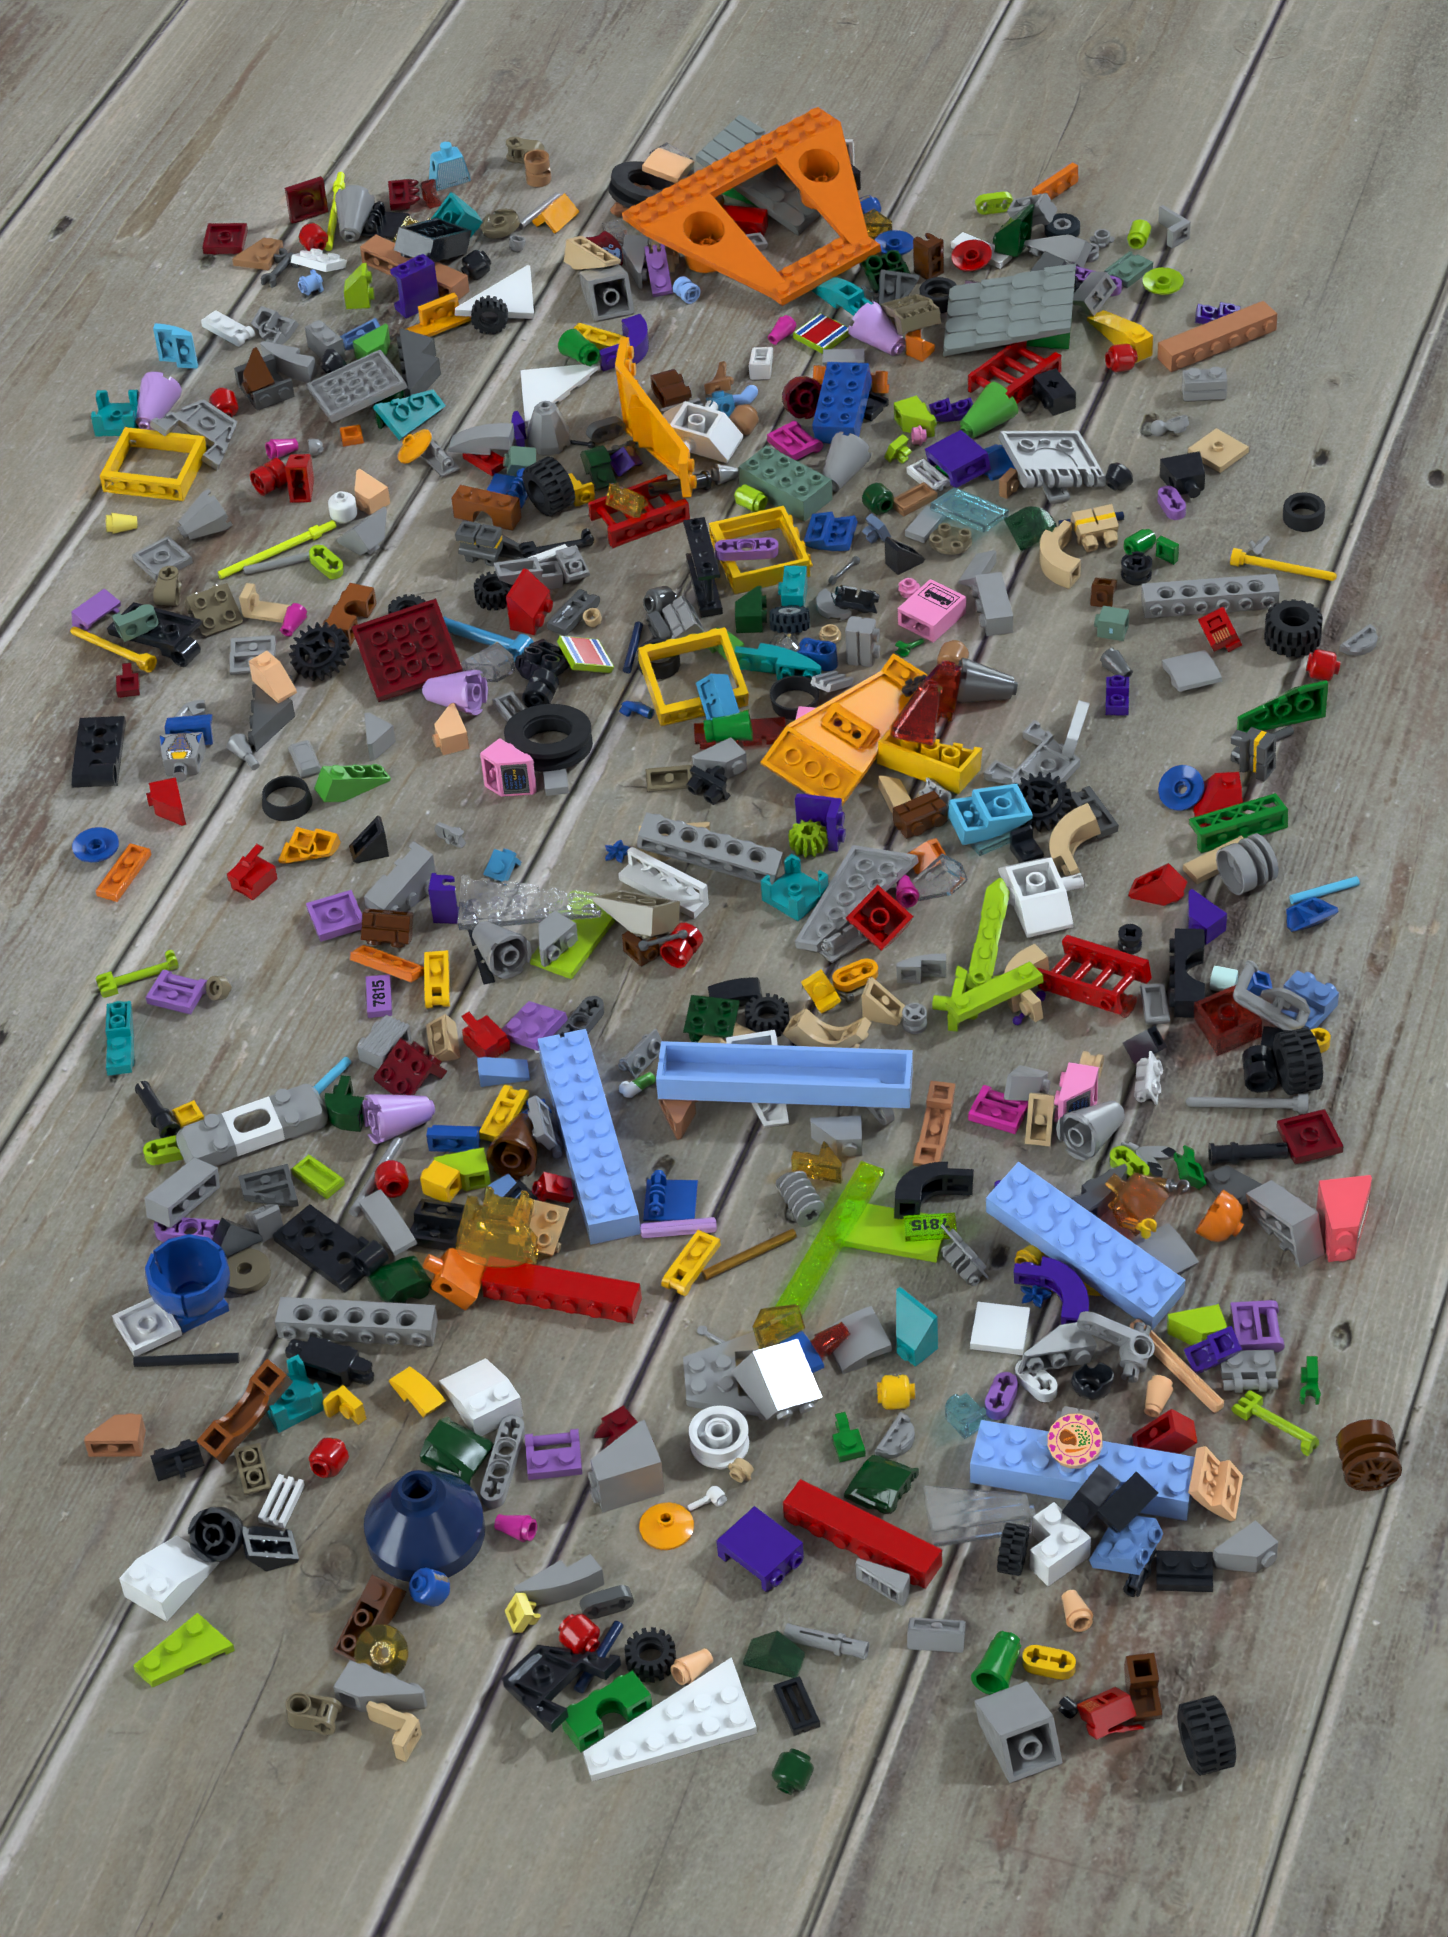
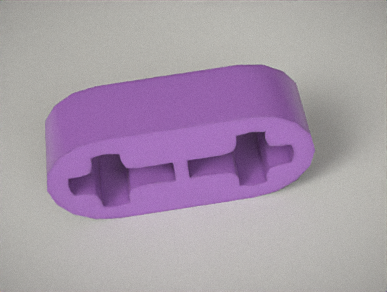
[1157,486,1186,520]
[985,1372,1018,1420]

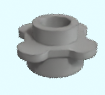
[1090,229,1114,248]

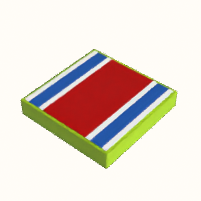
[793,313,850,354]
[557,636,614,673]

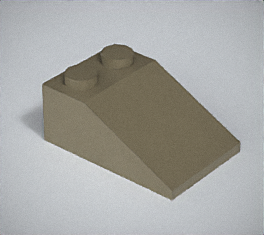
[593,890,680,939]

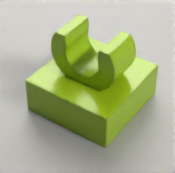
[884,434,912,464]

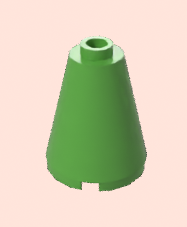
[960,381,1019,438]

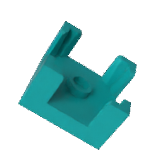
[91,390,139,437]
[761,853,829,921]
[266,1355,324,1433]

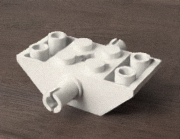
[663,401,743,463]
[998,857,1084,938]

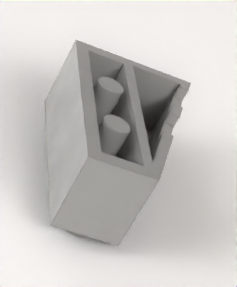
[364,841,436,912]
[1246,1180,1325,1268]

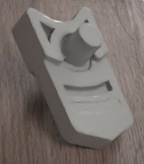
[1246,535,1270,558]
[919,778,951,805]
[434,822,466,848]

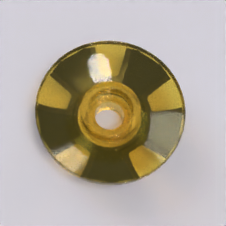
[355,1624,408,1677]

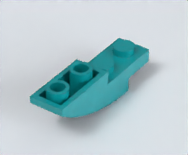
[811,277,873,316]
[734,643,821,680]
[105,1001,134,1076]

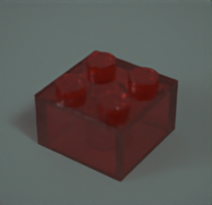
[1194,984,1262,1056]

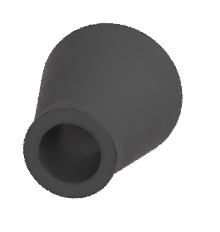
[1100,648,1133,677]

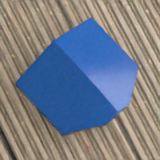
[984,444,1016,481]
[1286,897,1339,932]

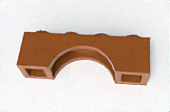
[196,1359,293,1464]

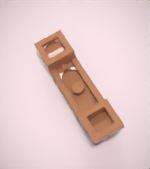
[913,1081,956,1166]

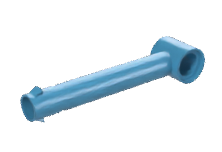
[443,616,534,663]

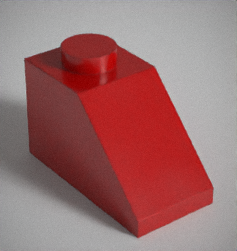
[146,777,186,826]
[1128,863,1187,906]
[1132,1409,1197,1454]

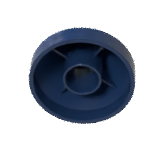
[364,1470,485,1582]

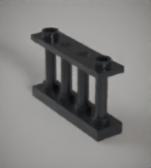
[683,517,723,618]

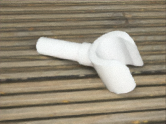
[687,1486,727,1511]

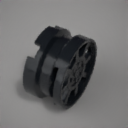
[1121,551,1152,585]

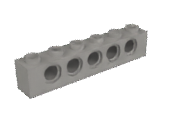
[1141,574,1280,618]
[637,812,783,885]
[275,1297,438,1347]

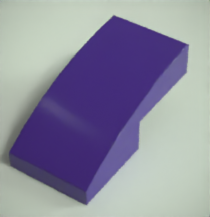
[511,410,527,447]
[1184,1326,1243,1375]

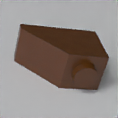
[241,347,275,400]

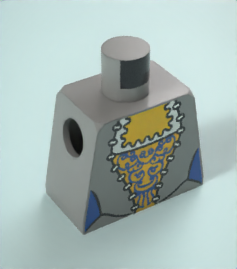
[159,732,206,782]

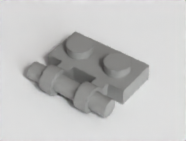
[527,1095,563,1158]
[1220,1350,1278,1393]

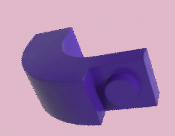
[599,314,649,372]
[1013,1256,1089,1325]

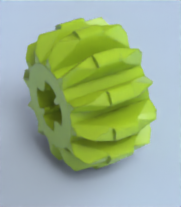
[788,819,828,858]

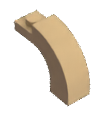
[1039,520,1081,589]
[1049,803,1101,877]
[1004,944,1050,1022]
[783,1008,872,1048]

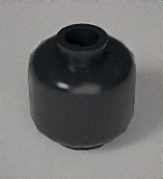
[461,250,492,280]

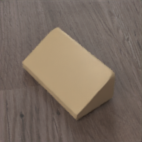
[878,776,911,815]
[426,1014,461,1062]

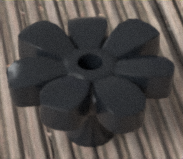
[901,675,928,700]

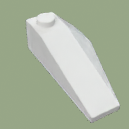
[726,1030,789,1128]

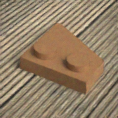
[232,238,283,270]

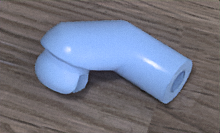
[733,385,758,405]

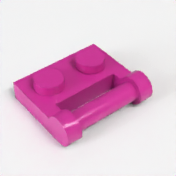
[767,421,823,460]
[968,1085,1029,1134]

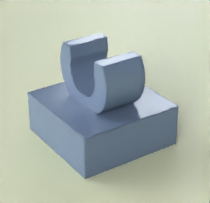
[862,513,891,544]

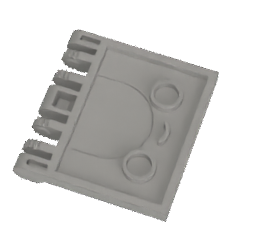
[999,431,1106,488]

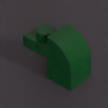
[580,445,616,491]
[324,1075,364,1132]

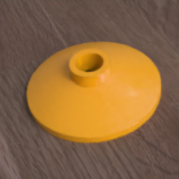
[398,429,432,464]
[639,1502,694,1550]

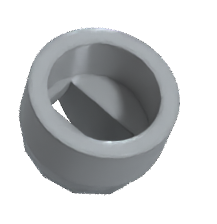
[509,235,526,252]
[308,439,324,456]

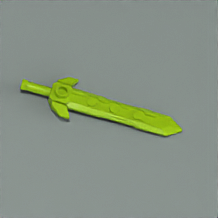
[955,878,1010,1020]

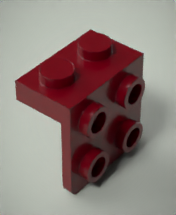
[374,1038,447,1095]

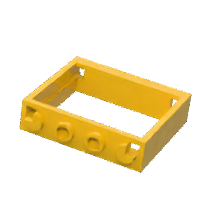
[100,427,207,501]
[709,506,813,594]
[638,627,749,726]

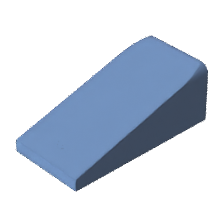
[340,318,380,351]
[477,1057,530,1087]

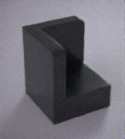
[1123,1025,1167,1064]

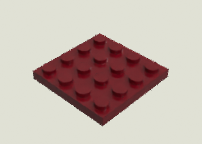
[351,598,463,702]

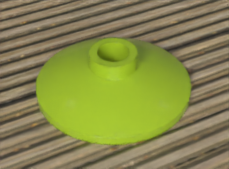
[1142,267,1184,295]

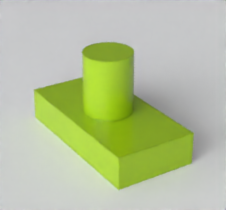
[932,978,965,1032]

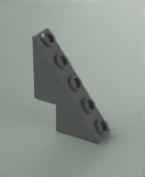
[396,328,441,398]
[248,674,295,752]

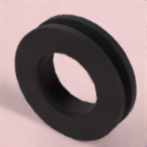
[608,161,676,208]
[504,704,593,771]

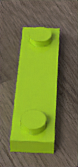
[946,961,1044,1023]

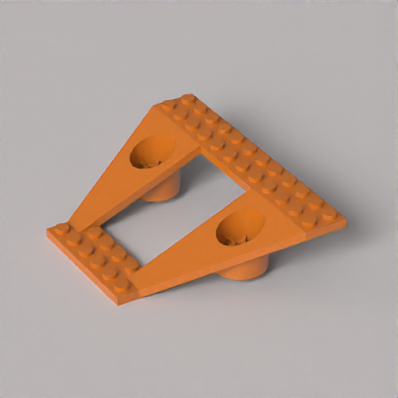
[622,107,881,306]

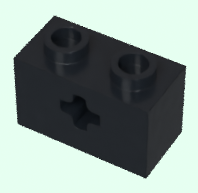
[1032,368,1076,416]

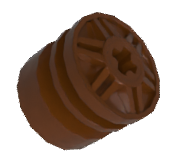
[1336,1419,1402,1491]

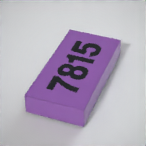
[366,974,392,1018]

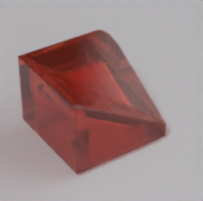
[421,179,442,209]

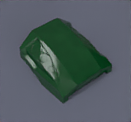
[859,250,911,293]
[367,1255,433,1304]
[420,1416,494,1486]
[844,1455,919,1514]

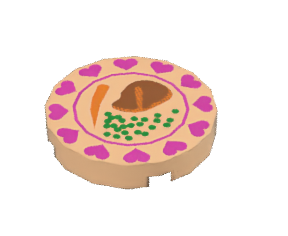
[1047,1414,1103,1469]

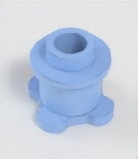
[298,269,324,295]

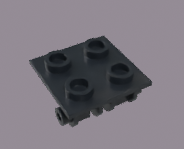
[361,201,410,239]

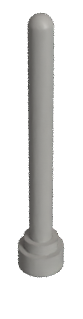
[1186,1093,1308,1114]

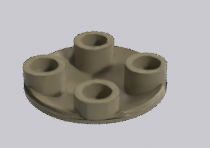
[928,523,972,555]

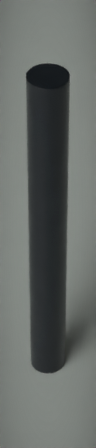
[133,1353,240,1367]

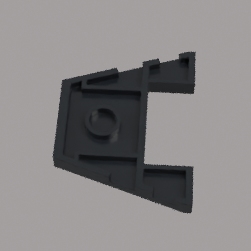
[502,1645,621,1733]

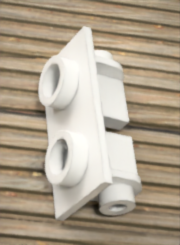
[1134,1051,1163,1105]

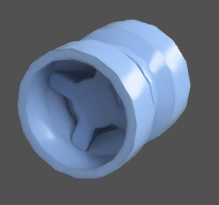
[672,276,701,304]

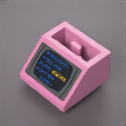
[480,738,537,797]
[1054,1062,1099,1122]

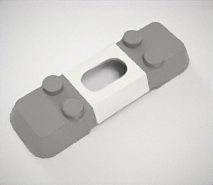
[176,1084,328,1167]

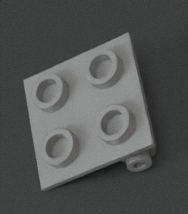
[941,1224,990,1286]

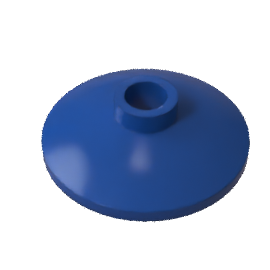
[875,230,914,255]
[1158,765,1204,811]
[72,827,119,863]

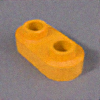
[832,958,878,992]

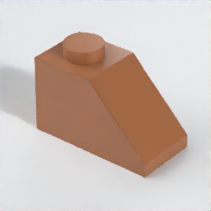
[659,1099,698,1140]
[84,1413,146,1457]

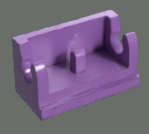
[71,588,121,633]

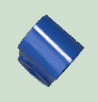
[796,638,838,672]

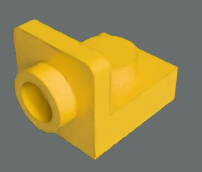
[568,473,595,507]
[801,969,841,1014]
[323,1385,367,1425]

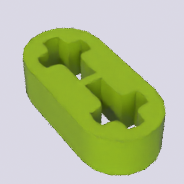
[975,192,1013,215]
[309,545,344,579]
[143,1135,183,1165]
[1109,1146,1150,1187]

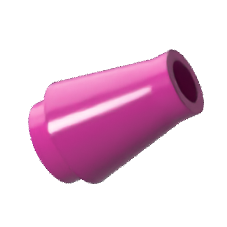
[767,315,797,345]
[265,438,298,459]
[280,603,307,637]
[896,875,919,908]
[494,1514,537,1542]

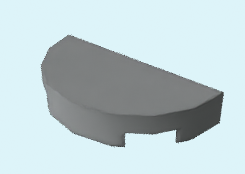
[816,588,851,620]
[1339,624,1378,656]
[875,1411,915,1458]

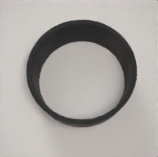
[770,676,820,720]
[262,775,313,821]

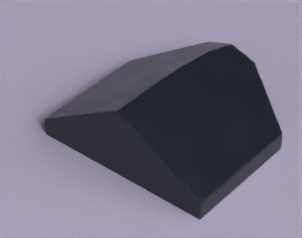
[242,1526,299,1572]

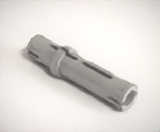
[783,1623,870,1660]

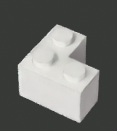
[1030,1502,1091,1586]

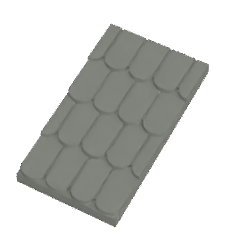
[696,115,821,236]
[943,264,1076,357]

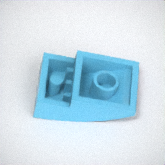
[948,784,1033,845]

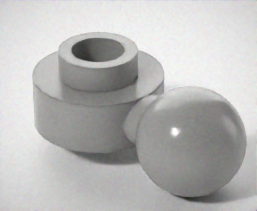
[1150,415,1189,436]

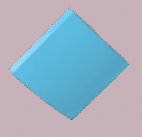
[153,323,198,369]

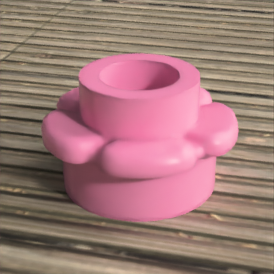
[911,425,927,446]
[898,578,920,598]

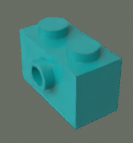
[778,565,808,607]

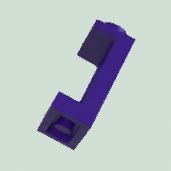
[390,254,439,319]
[925,430,991,488]
[716,1506,804,1592]

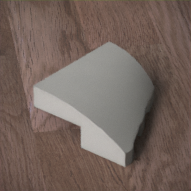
[251,306,299,345]

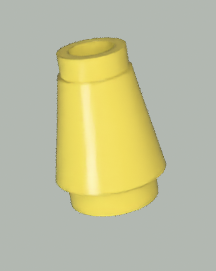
[106,513,137,534]

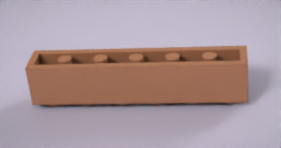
[360,235,469,300]
[1157,301,1277,372]

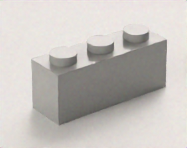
[971,572,1013,636]
[145,1157,220,1228]

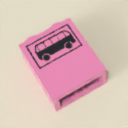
[898,579,966,643]

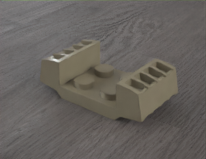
[879,294,941,335]

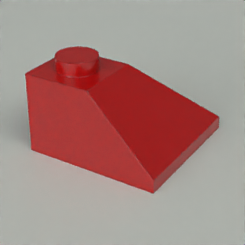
[1193,772,1243,827]

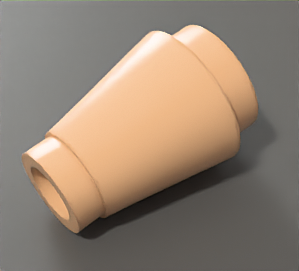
[1144,1375,1173,1417]
[1062,1590,1093,1632]
[670,1648,713,1685]

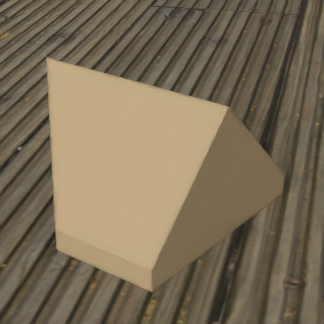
[862,977,905,1026]

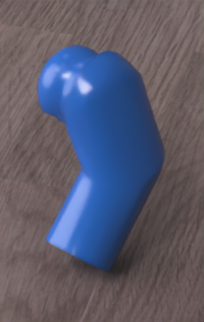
[619,701,655,719]

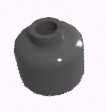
[643,586,677,616]

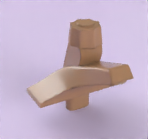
[704,361,734,395]

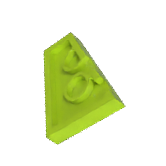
[133,1613,235,1687]

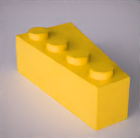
[877,729,982,794]

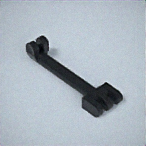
[518,528,594,558]

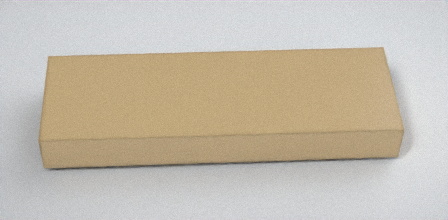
[1183,836,1243,884]

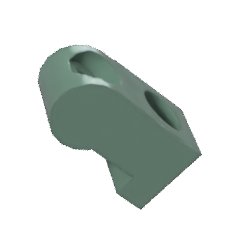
[112,604,159,642]

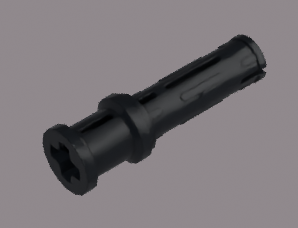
[648,470,712,497]
[135,1081,181,1138]
[1208,1142,1288,1166]

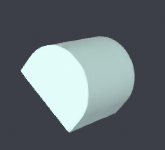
[1210,966,1238,994]

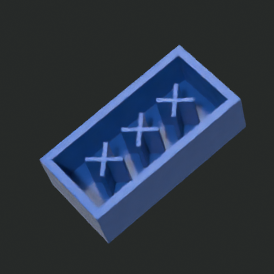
[812,362,872,444]

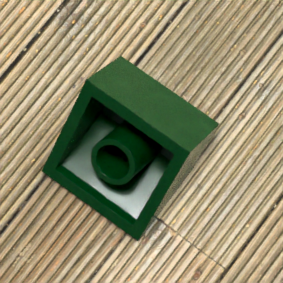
[993,204,1034,257]

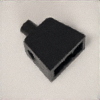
[1159,451,1205,498]

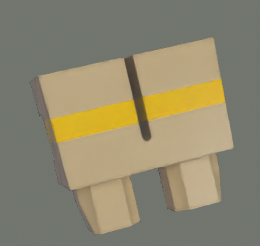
[1070,504,1119,552]

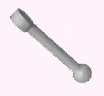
[697,1326,725,1344]

